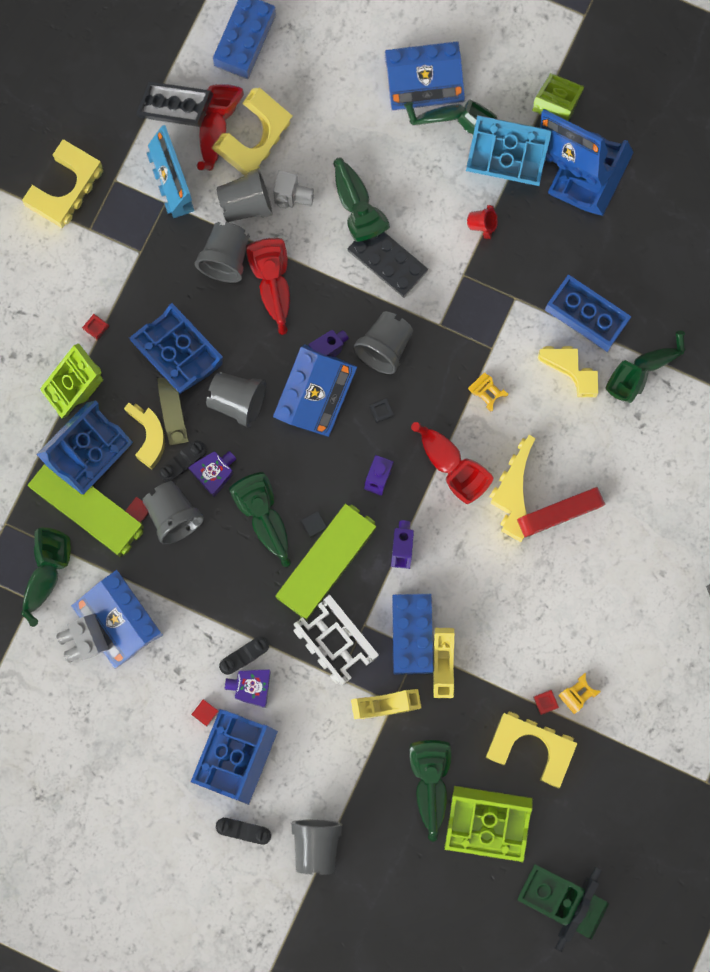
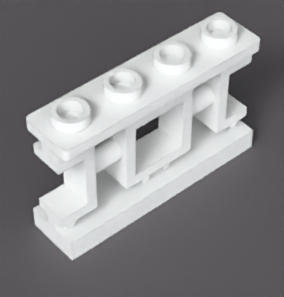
[293,595,379,686]

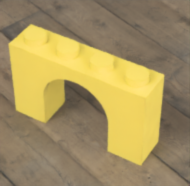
[212,88,292,176]
[22,140,103,229]
[485,712,577,788]

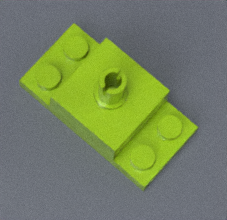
[532,73,584,121]
[40,343,103,418]

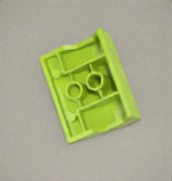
[445,786,532,862]

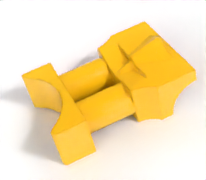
[468,372,508,412]
[558,673,601,714]

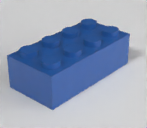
[213,0,276,79]
[545,274,632,352]
[392,594,433,675]

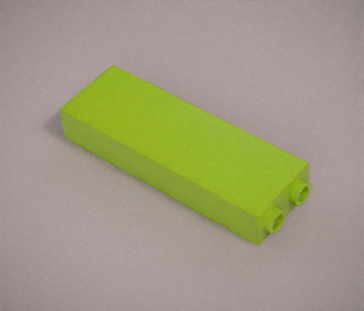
[27,464,144,557]
[276,504,376,621]

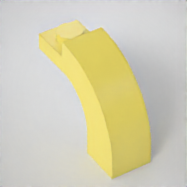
[124,403,165,470]
[433,628,455,698]
[351,689,422,719]

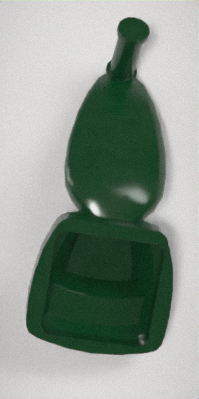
[404,100,498,134]
[333,157,390,242]
[606,331,685,403]
[229,472,291,567]
[21,527,71,627]
[410,740,451,842]

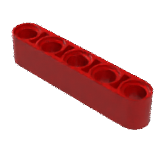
[517,487,606,538]

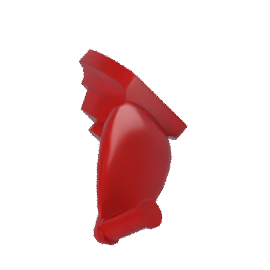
[197,84,244,171]
[246,238,290,335]
[411,422,494,504]

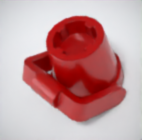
[467,205,498,239]

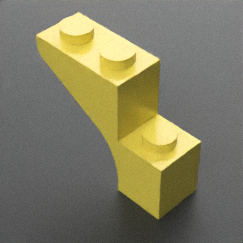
[538,346,598,397]

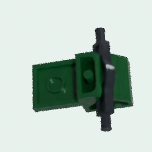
[517,865,609,952]

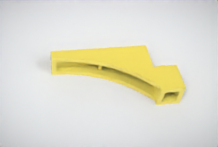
[490,435,536,542]

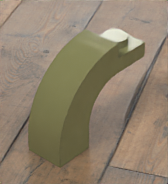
[157,377,189,445]

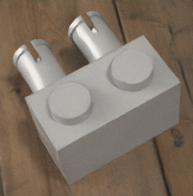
[273,170,314,208]
[56,614,109,663]

